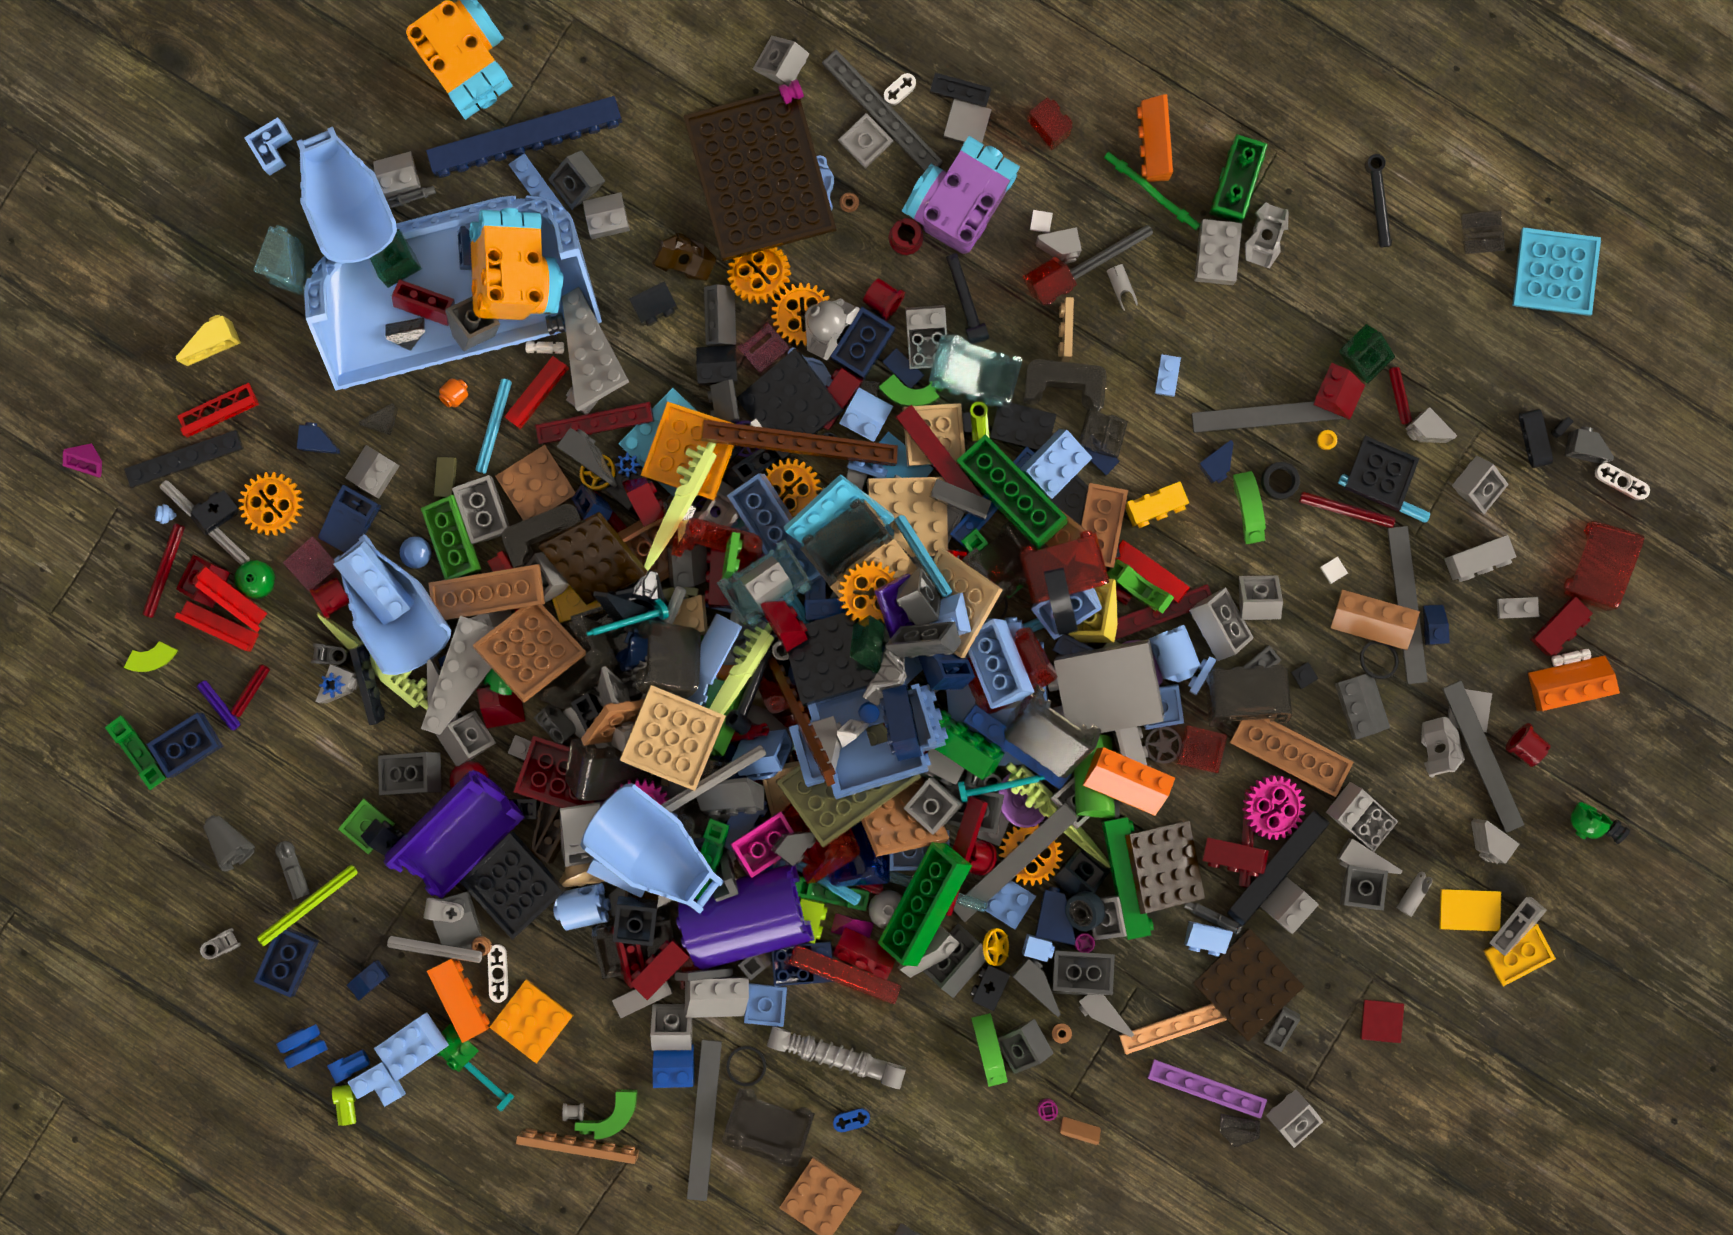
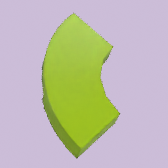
[124,641,178,672]

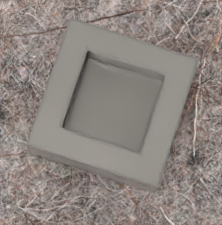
[508,735,531,760]

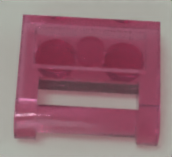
[737,322,790,374]

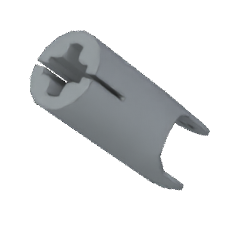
[1107,264,1138,311]
[1396,872,1433,917]

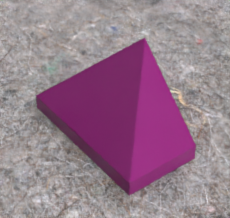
[63,443,102,478]
[831,913,874,938]

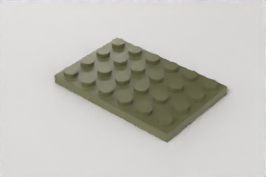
[777,723,921,848]

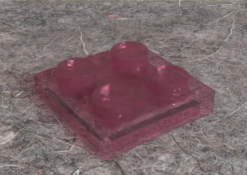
[283,536,337,592]

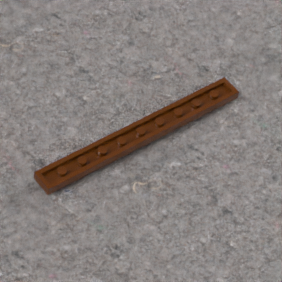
[701,420,898,466]
[768,654,836,786]

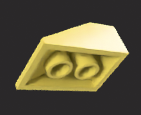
[176,315,241,366]
[1069,579,1118,643]

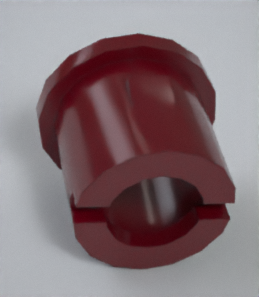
[888,218,924,256]
[863,278,905,321]
[309,577,350,619]
[1505,723,1550,767]
[969,840,997,876]

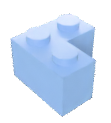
[244,117,293,176]
[348,1062,406,1107]

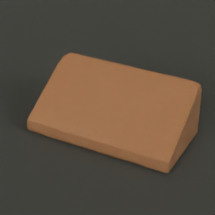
[1059,1117,1101,1145]

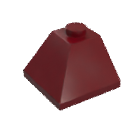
[477,687,526,729]

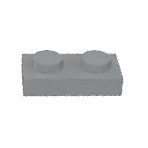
[1497,597,1539,619]

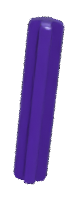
[197,681,240,731]

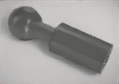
[275,841,311,900]

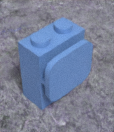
[732,729,793,781]

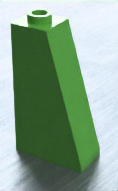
[705,679,746,757]

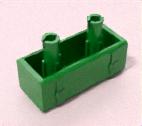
[1210,134,1268,223]

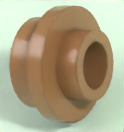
[840,193,859,212]
[472,936,492,956]
[1052,1023,1072,1044]

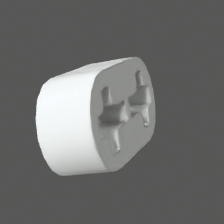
[884,73,916,106]

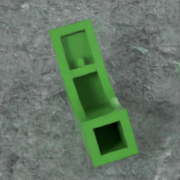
[879,372,949,407]
[1233,471,1266,544]
[1106,559,1174,614]
[971,1013,1008,1087]
[575,1089,637,1139]

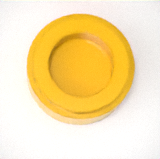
[1317,430,1337,450]

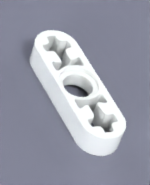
[1595,463,1650,500]
[488,944,508,1003]

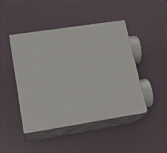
[1046,639,1165,739]

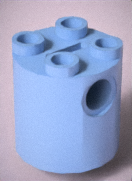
[1149,625,1200,682]
[553,883,611,931]

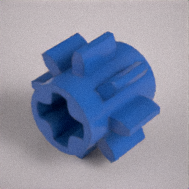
[615,452,640,478]
[319,673,345,698]

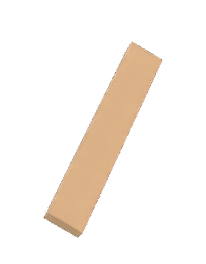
[1119,1004,1226,1054]

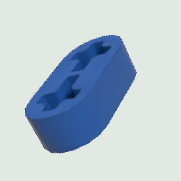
[833,1108,870,1132]

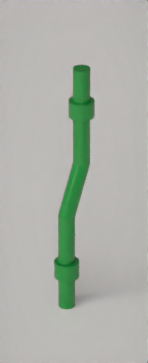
[1104,152,1201,230]

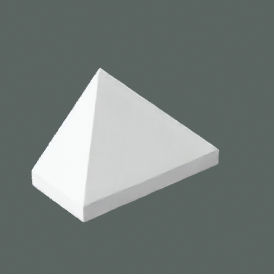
[837,719,869,748]

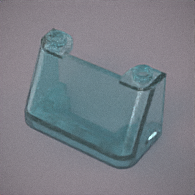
[253,225,307,296]

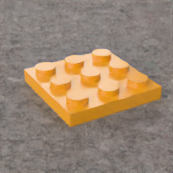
[489,979,573,1064]

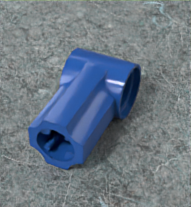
[327,1049,370,1083]

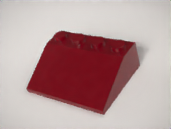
[514,736,610,808]

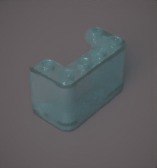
[929,335,1023,407]
[717,539,813,627]

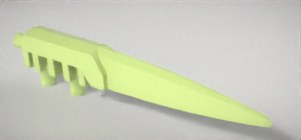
[644,442,717,571]
[317,612,428,710]
[709,623,775,715]
[1006,762,1110,868]

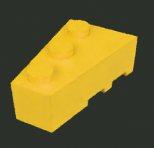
[1125,482,1189,528]

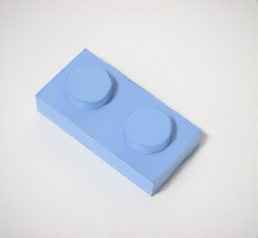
[1155,354,1181,397]
[1188,656,1216,695]

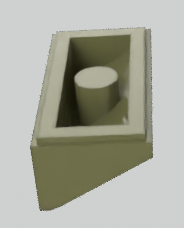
[434,457,457,497]

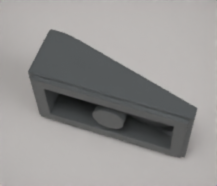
[1237,645,1282,686]
[1264,1006,1300,1052]

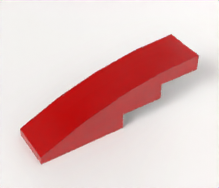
[1116,540,1190,604]

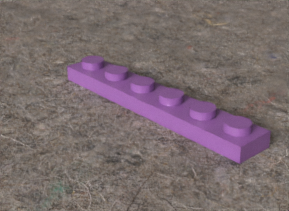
[1147,1059,1267,1119]

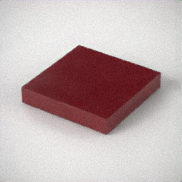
[1360,999,1404,1043]

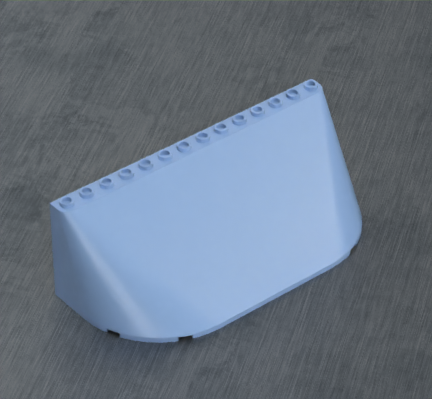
[304,196,602,391]

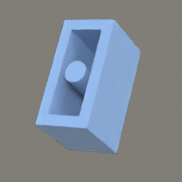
[1022,934,1055,962]

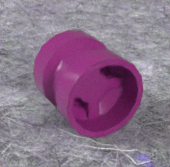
[778,79,804,104]
[1075,932,1095,953]
[1037,1099,1058,1121]

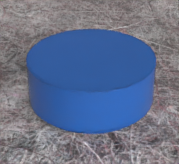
[858,702,880,723]

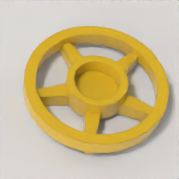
[580,454,616,490]
[983,928,1009,966]

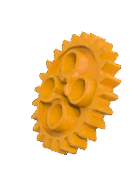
[727,247,791,304]
[771,283,830,347]
[766,458,822,518]
[238,472,304,536]
[837,561,897,626]
[999,825,1063,886]

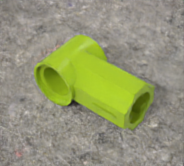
[969,402,989,441]
[332,1085,356,1126]

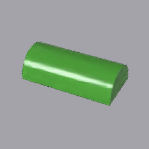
[421,495,482,580]
[1073,734,1115,819]

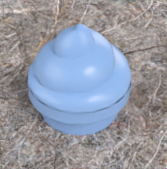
[155,504,177,524]

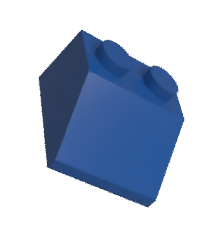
[653,1044,694,1088]

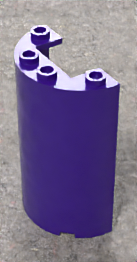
[384,770,525,899]
[676,864,815,970]

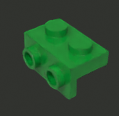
[436,1023,479,1072]

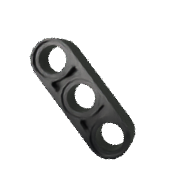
[1519,409,1553,468]

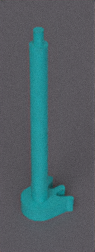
[586,599,669,636]
[958,775,1045,803]
[464,1062,515,1112]

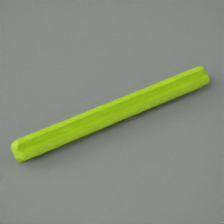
[257,865,357,946]

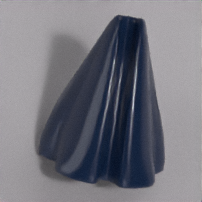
[616,632,668,671]

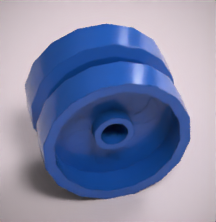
[276,1024,328,1069]

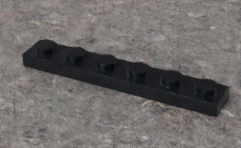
[124,430,243,488]

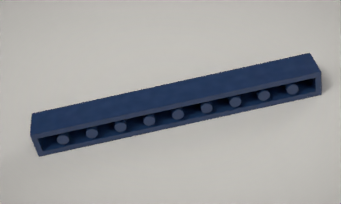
[426,96,623,178]

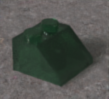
[370,229,422,288]
[1339,324,1395,384]
[850,615,885,674]

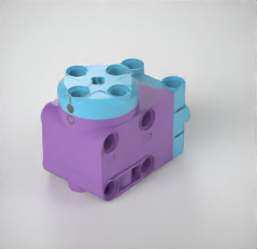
[902,136,1020,254]

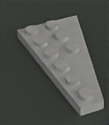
[562,287,629,411]
[421,616,495,735]

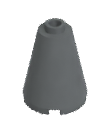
[203,815,255,871]

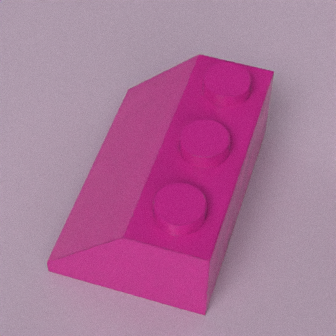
[730,811,793,878]

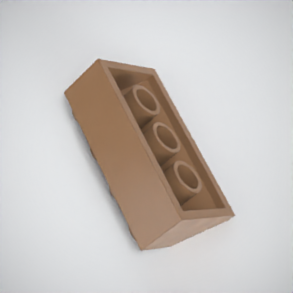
[1330,590,1420,650]

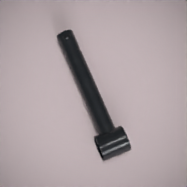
[1365,154,1393,248]
[946,253,989,345]
[725,646,773,735]

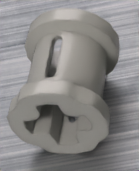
[562,1103,584,1121]

